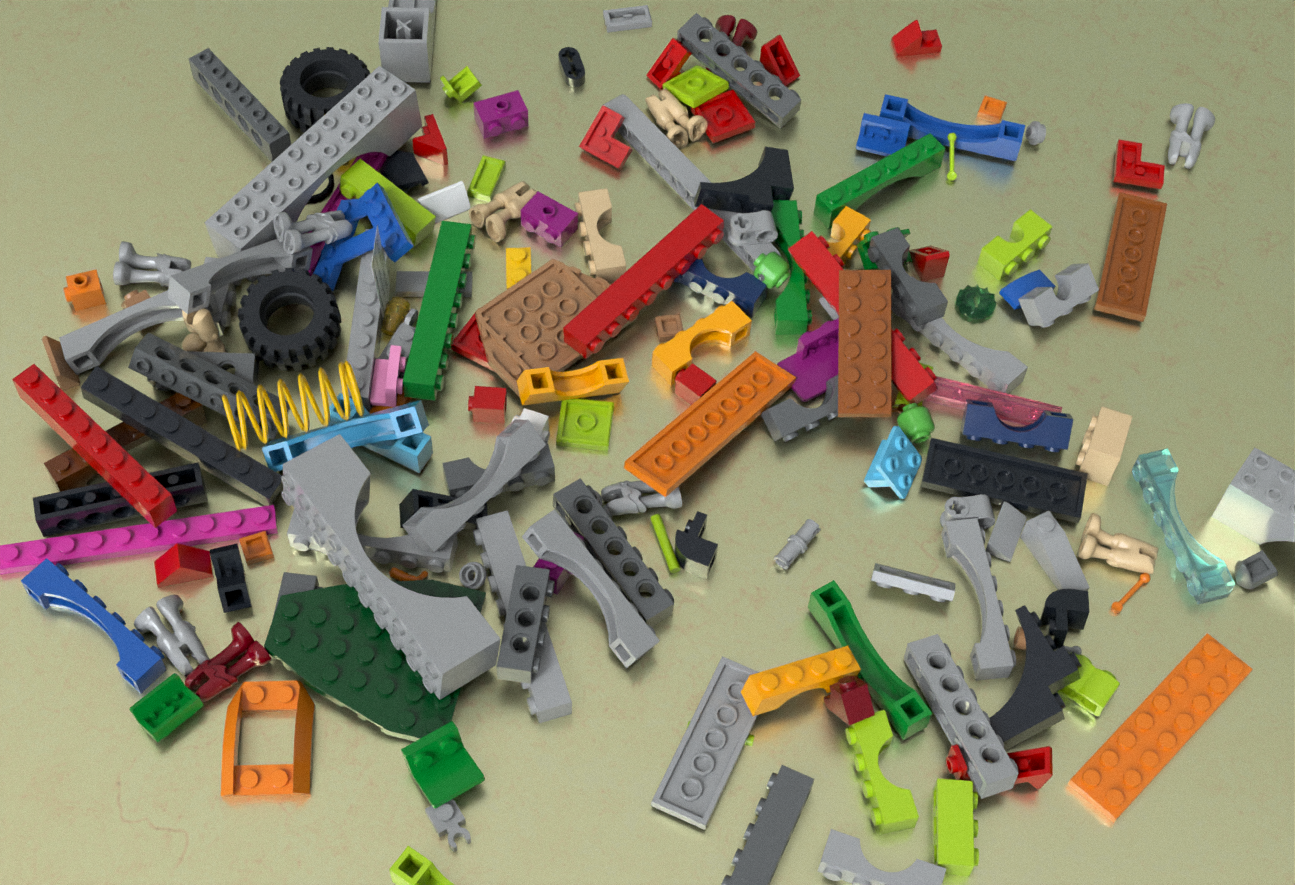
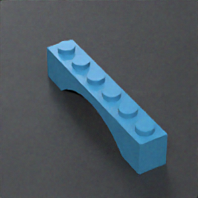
[262,400,429,472]

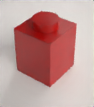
[675,363,717,405]
[468,386,507,424]

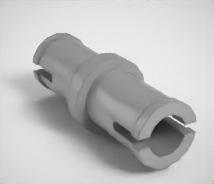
[774,519,821,569]

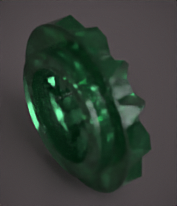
[956,284,997,320]

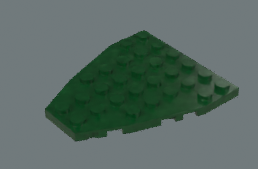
[264,579,486,741]

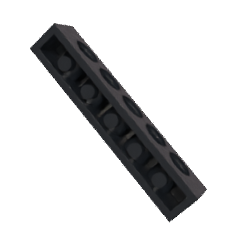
[33,462,208,537]

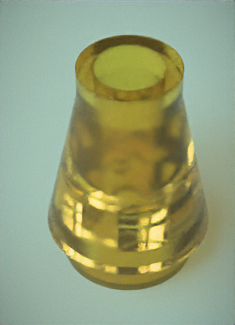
[381,297,410,336]

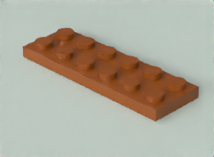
[1094,192,1167,322]
[838,270,891,418]

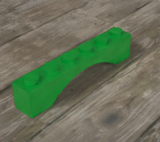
[814,133,945,229]
[771,200,812,335]
[808,580,932,740]

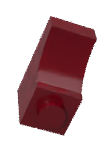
[823,675,875,726]

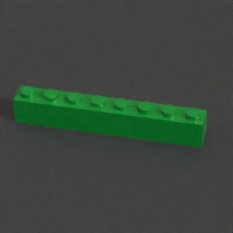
[403,221,476,401]

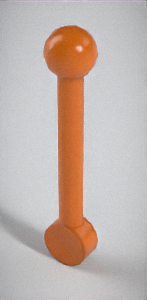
[1111,573,1151,614]

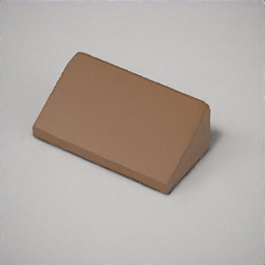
[42,336,81,391]

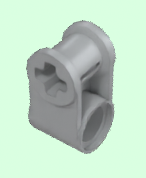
[728,210,778,246]
[940,494,995,529]

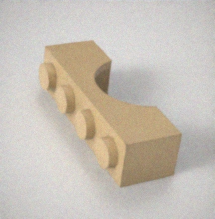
[574,188,626,283]

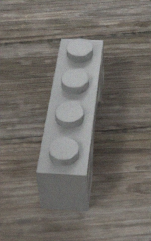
[818,829,946,885]

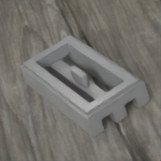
[603,5,652,33]

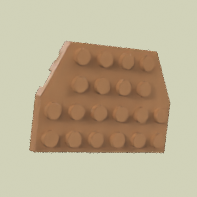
[475,259,638,398]

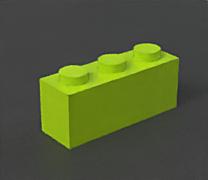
[933,778,979,876]

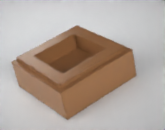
[655,314,683,342]

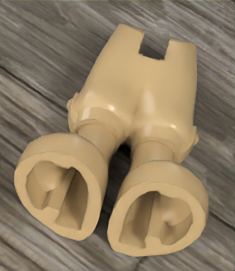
[645,88,707,148]
[469,181,537,242]
[182,308,226,353]
[1077,513,1159,574]

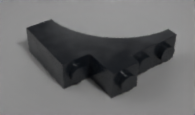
[694,146,794,213]
[990,605,1082,751]

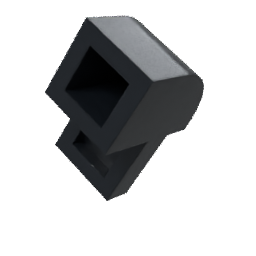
[674,511,718,579]
[210,543,252,613]
[1040,589,1089,648]

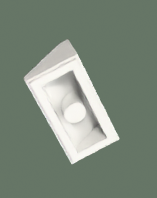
[418,181,470,224]

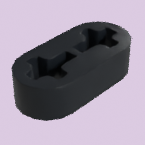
[558,47,585,87]

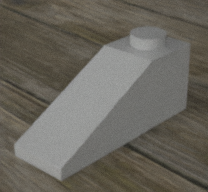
[1020,511,1090,591]

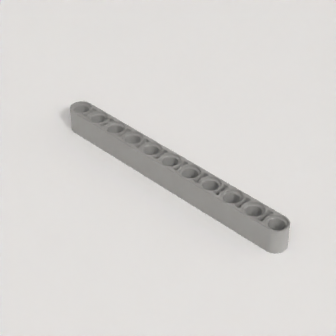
[602,94,782,272]

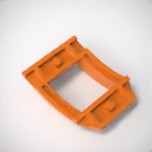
[221,680,315,797]

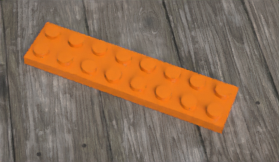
[624,351,796,497]
[1068,633,1253,823]

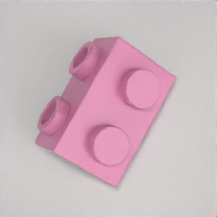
[370,345,406,407]

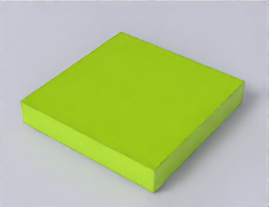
[662,65,729,108]
[556,399,614,451]

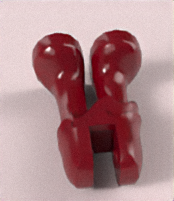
[705,15,758,73]
[185,622,272,703]

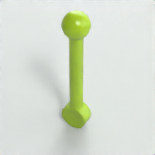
[947,133,957,182]

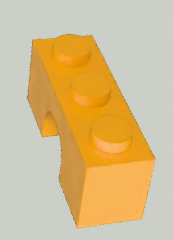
[827,206,871,269]

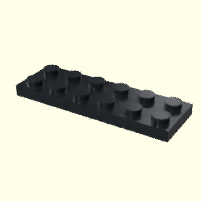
[921,438,1088,523]

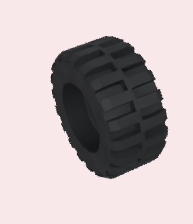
[280,47,370,133]
[238,268,342,371]

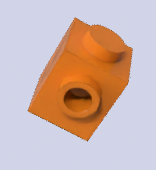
[63,269,106,311]

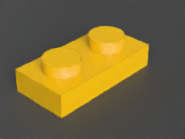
[506,247,531,289]

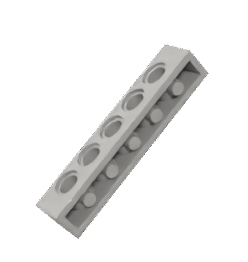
[904,634,1018,799]

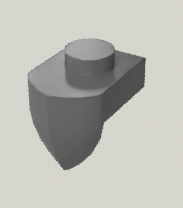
[1235,550,1278,589]

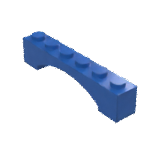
[880,94,1025,161]
[21,558,166,693]

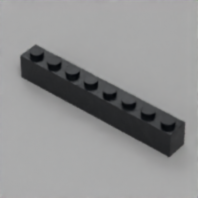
[81,366,283,506]

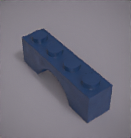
[674,258,768,318]
[961,399,1073,452]

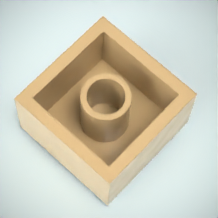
[1076,406,1133,486]

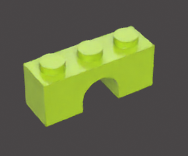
[978,209,1053,281]

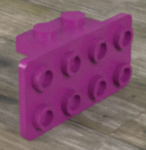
[777,318,839,402]

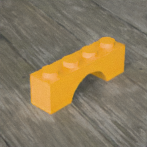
[652,301,752,386]
[516,358,629,406]
[741,646,861,716]

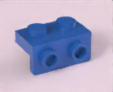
[856,113,910,156]

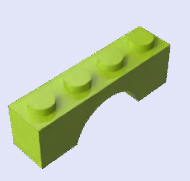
[846,710,919,835]
[389,846,454,885]

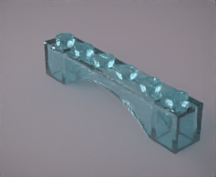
[1132,448,1236,605]

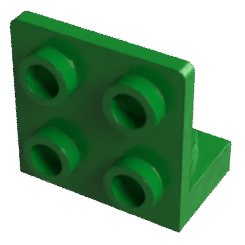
[401,721,485,808]

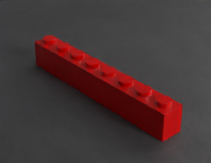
[563,204,724,359]
[788,231,937,404]
[12,364,177,528]

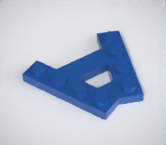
[313,183,414,291]

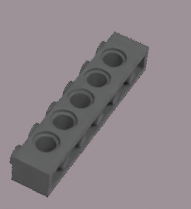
[677,13,801,129]
[189,48,291,162]
[128,333,291,439]
[553,478,674,627]

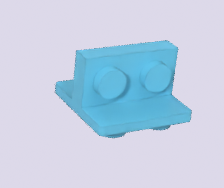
[864,426,922,499]

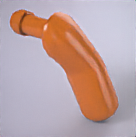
[389,567,428,581]

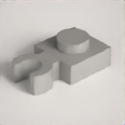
[425,799,471,852]

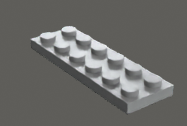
[651,656,759,830]

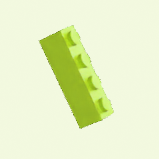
[339,159,436,248]

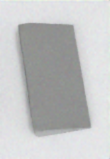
[985,501,1027,562]

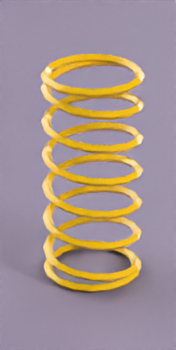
[222,360,364,452]

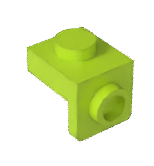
[440,66,482,103]

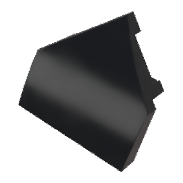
[379,151,429,194]

